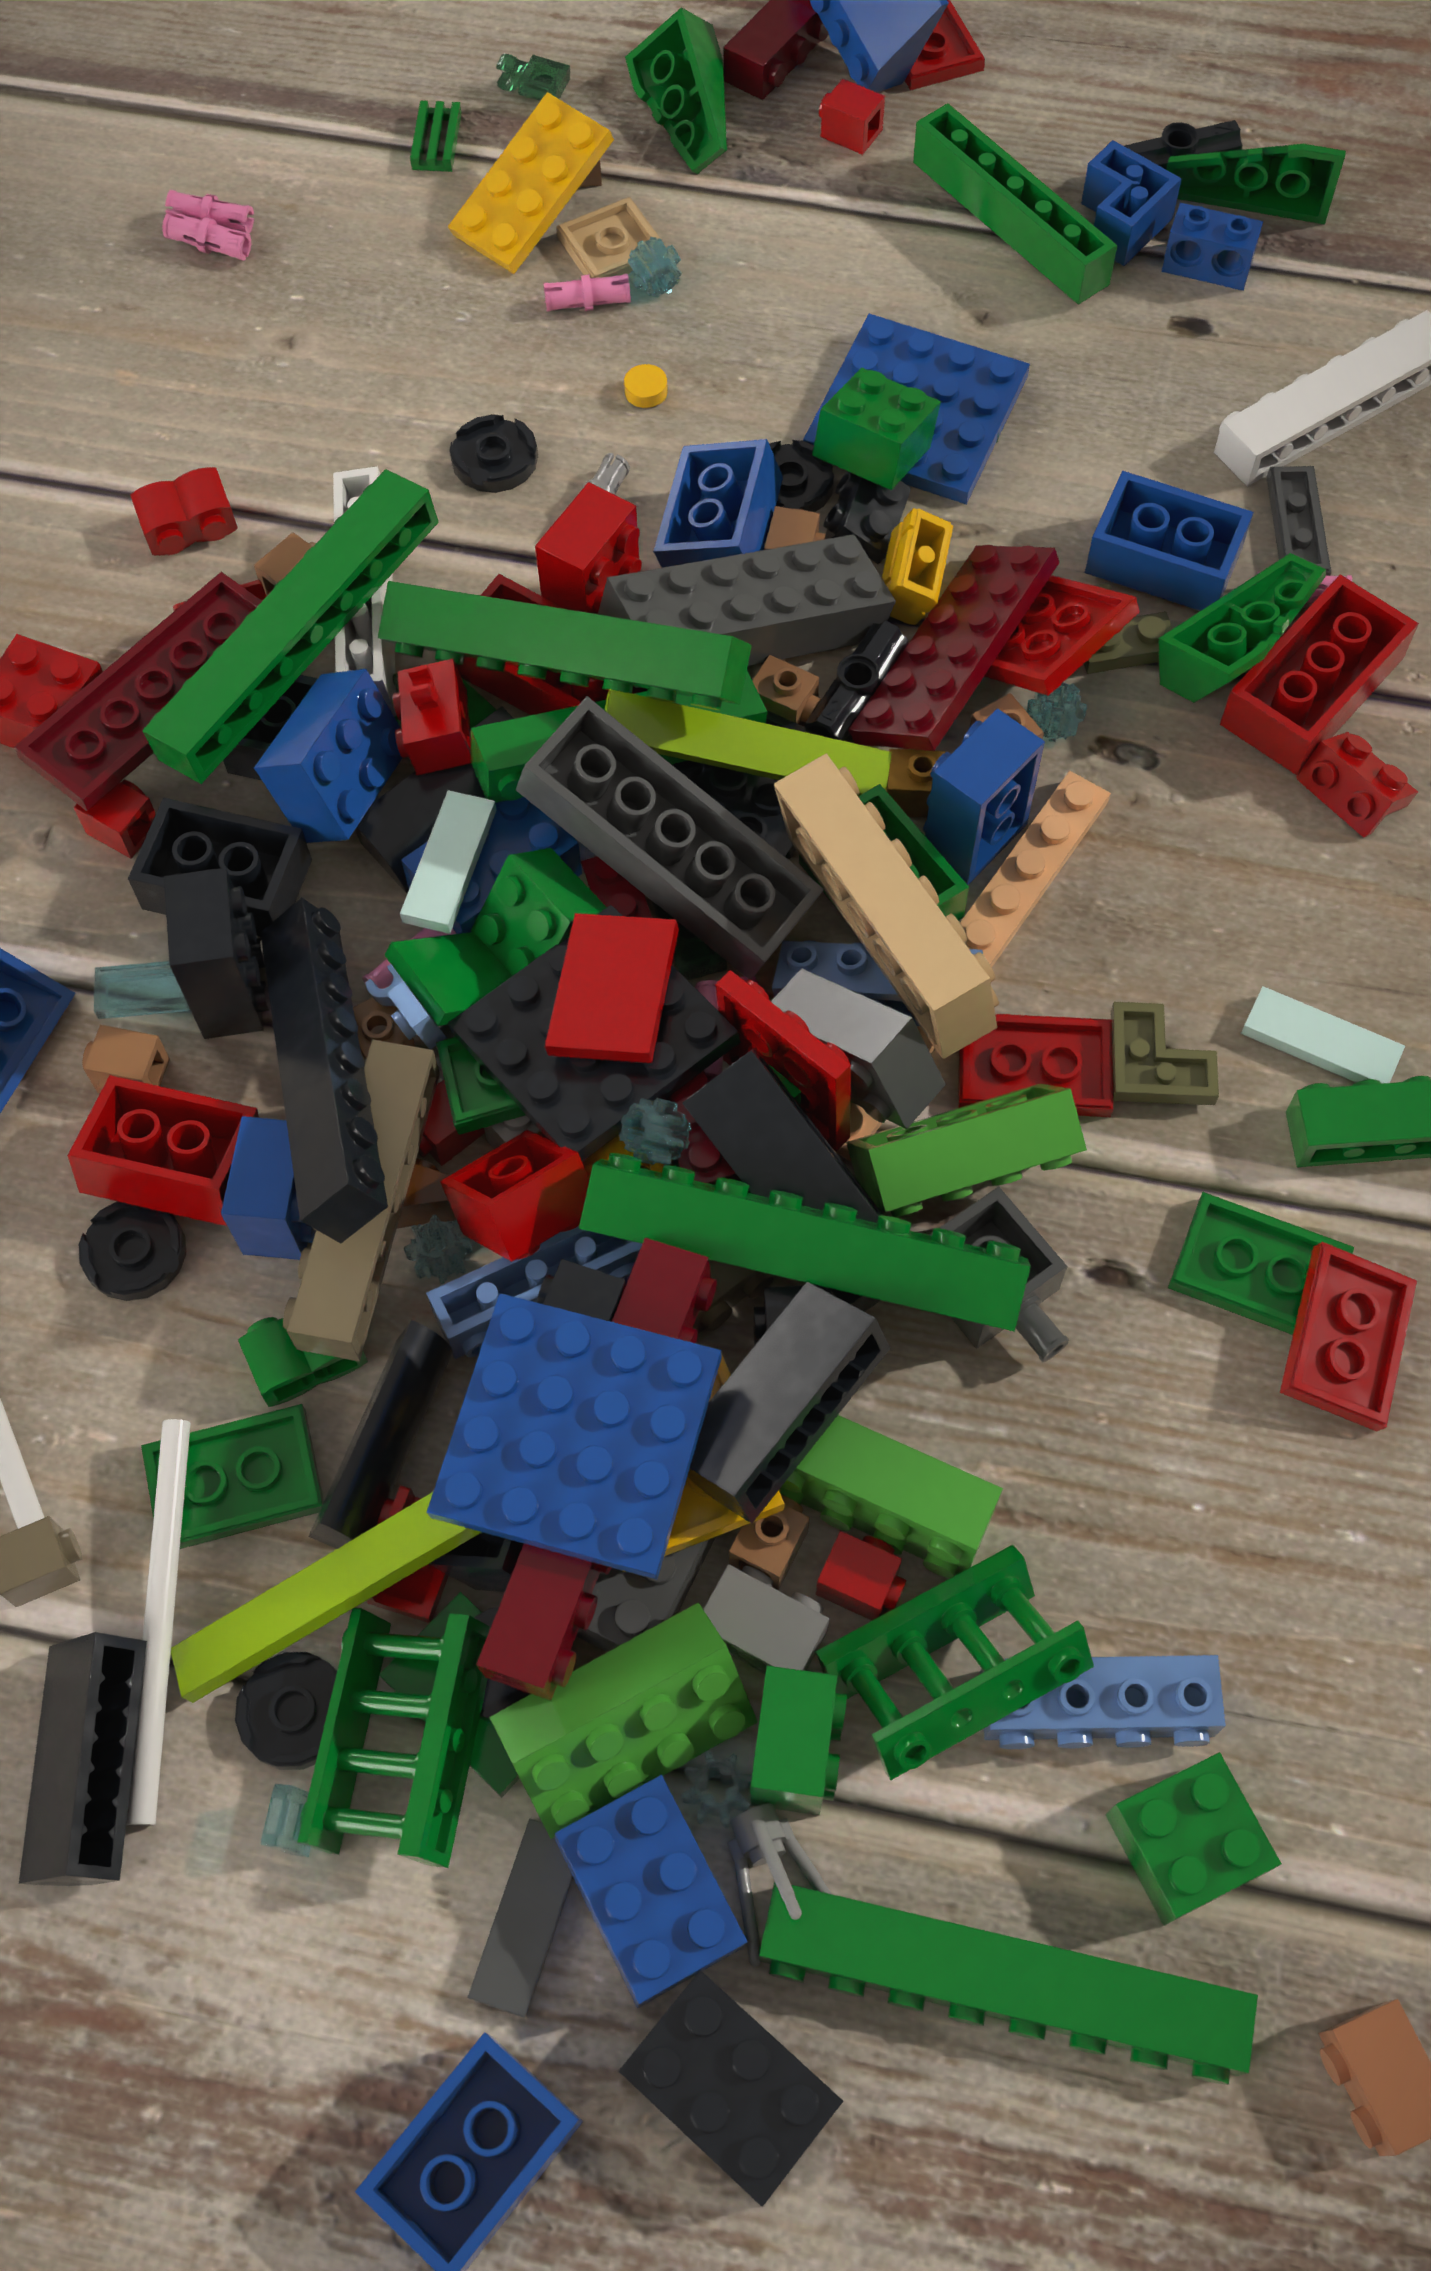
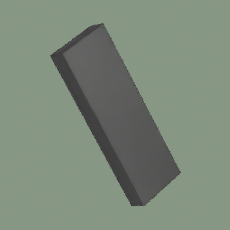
[1266,466,1331,576]
[467,1818,573,2019]

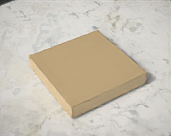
[556,197,669,278]

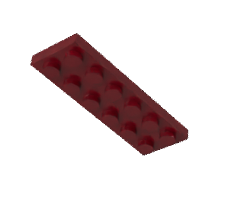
[849,545,1060,751]
[14,572,262,811]

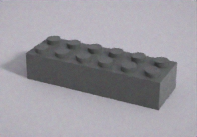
[598,535,896,688]
[516,696,824,980]

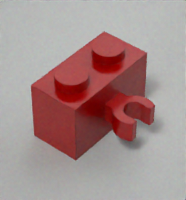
[392,658,471,775]

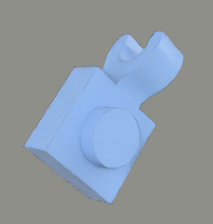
[366,964,447,1049]

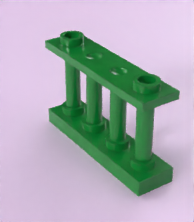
[815,1544,1094,1780]
[297,1608,491,1868]

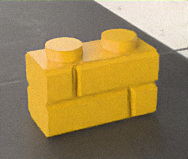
[882,508,953,625]

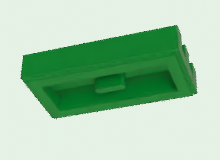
[410,100,462,172]

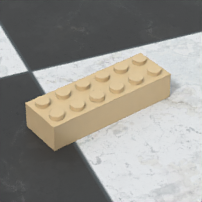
[774,753,999,1059]

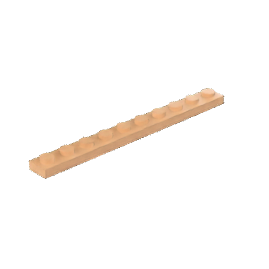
[834,770,1111,1161]

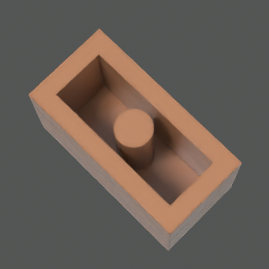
[1318,1999,1431,2156]

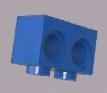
[1161,202,1263,291]

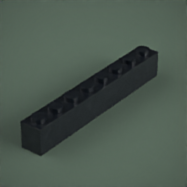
[260,897,388,1244]

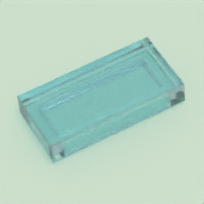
[94,961,191,1019]

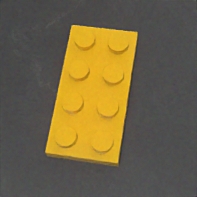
[447,92,614,274]

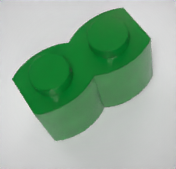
[238,1317,368,1407]

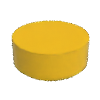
[624,364,668,408]

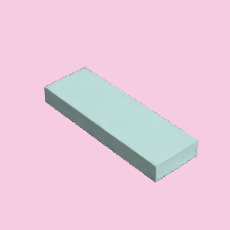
[400,790,497,934]
[1241,986,1405,1084]

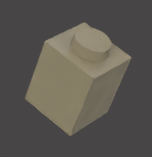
[0,1516,82,1607]

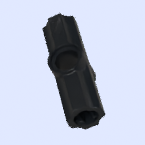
[1124,120,1242,169]
[805,621,908,741]

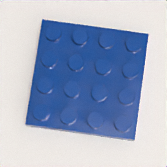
[803,314,1030,505]
[427,1293,722,1580]

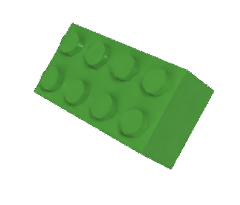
[846,1084,1087,1217]
[779,1415,1003,1578]
[489,1602,758,1839]

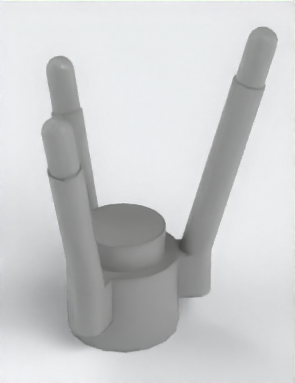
[727,1803,832,1967]

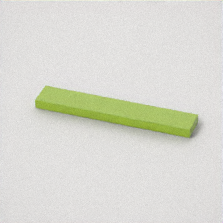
[605,689,892,796]
[171,1492,481,1703]

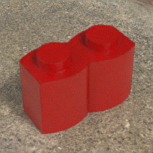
[130,467,238,556]

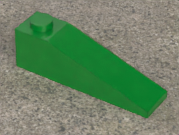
[625,7,727,174]
[1166,144,1346,225]
[1158,553,1326,703]

